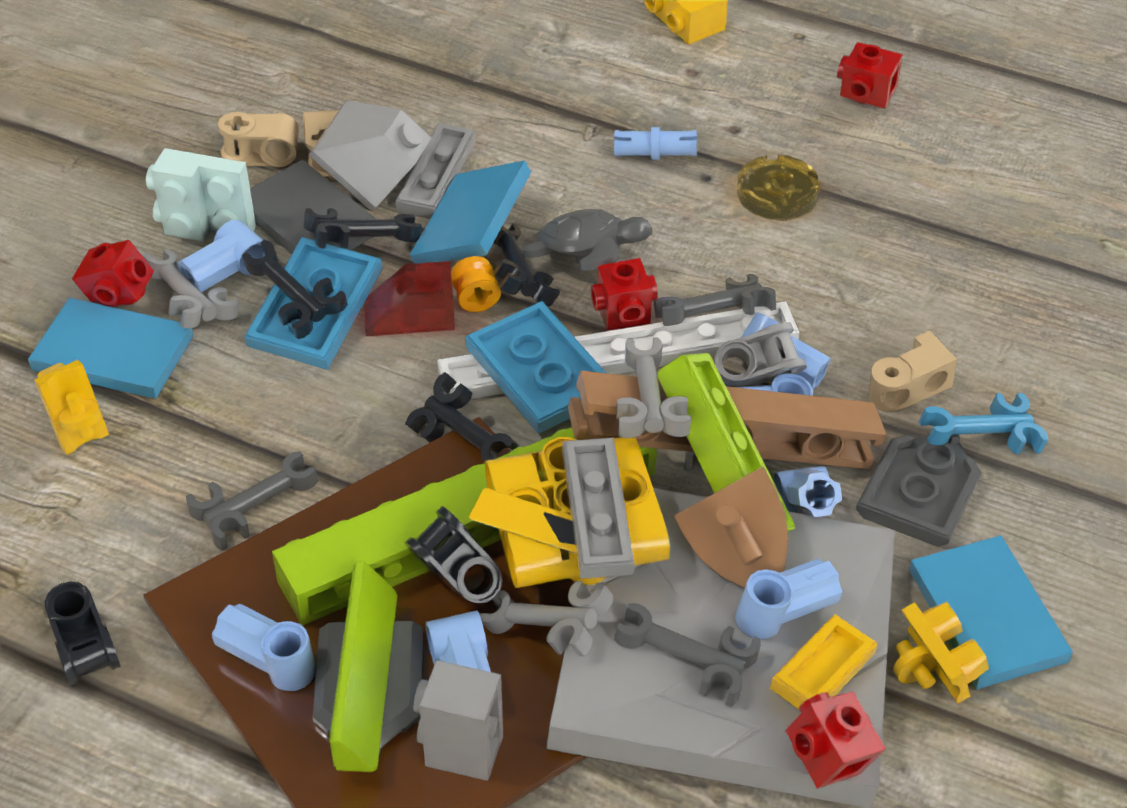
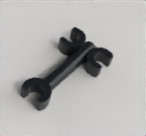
[303,208,422,248]
[493,223,560,306]
[242,239,348,339]
[405,372,520,463]

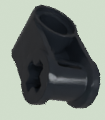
[405,506,503,603]
[44,581,121,686]

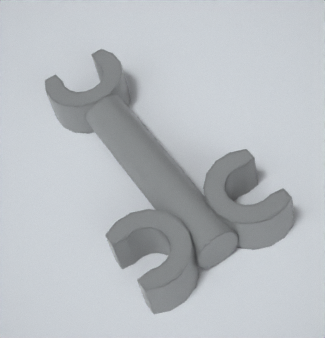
[144,249,239,328]
[616,338,691,438]
[480,581,613,657]

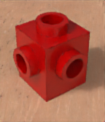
[837,42,903,109]
[72,239,154,307]
[590,258,658,331]
[785,691,886,789]

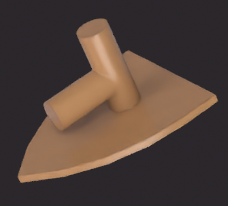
[674,467,789,588]

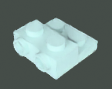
[146,148,256,242]

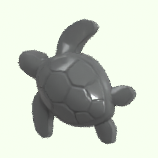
[522,209,652,271]

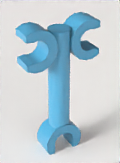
[918,393,1048,454]

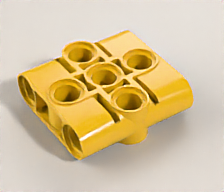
[485,437,670,588]

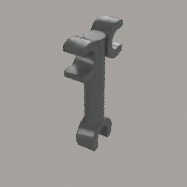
[654,274,776,326]
[186,451,318,551]
[614,603,761,707]

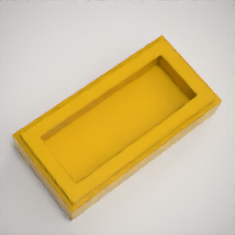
[770,614,878,709]

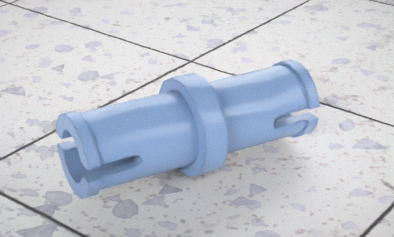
[614,127,697,160]

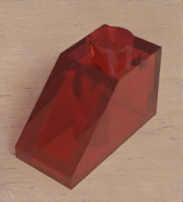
[364,261,455,337]

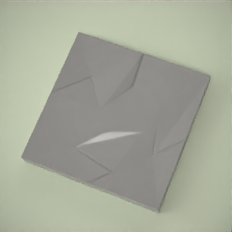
[547,488,895,808]

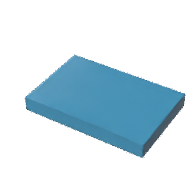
[409,160,531,267]
[244,237,383,370]
[28,298,194,399]
[465,301,606,434]
[909,535,1073,690]

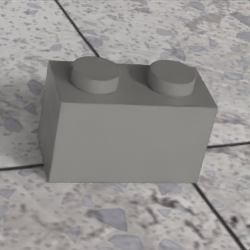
[414,660,503,781]

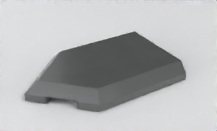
[856,434,982,547]
[313,621,424,754]

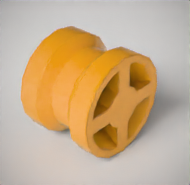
[450,256,501,312]

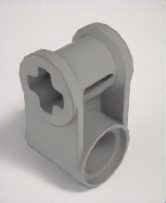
[714,322,807,387]

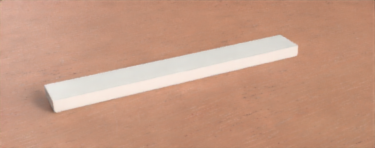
[437,301,799,399]

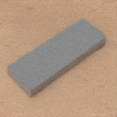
[395,123,476,219]
[562,438,634,579]

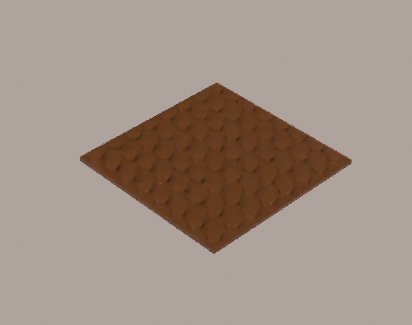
[143,417,587,808]

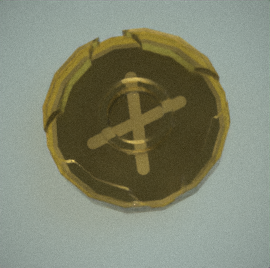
[737,155,820,221]

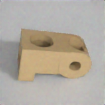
[868,330,957,412]

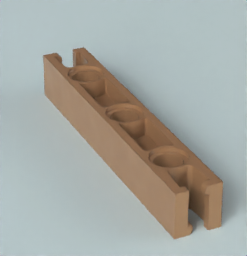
[568,371,887,469]

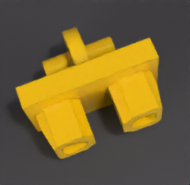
[34,360,109,455]
[893,602,989,704]

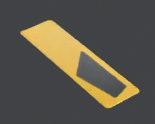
[469,488,577,553]

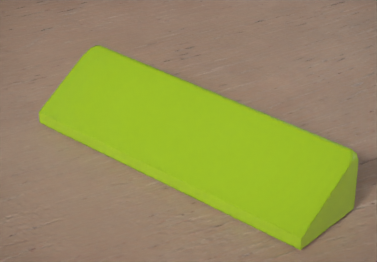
[657,353,796,533]
[329,561,397,772]

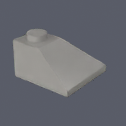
[309,100,431,211]

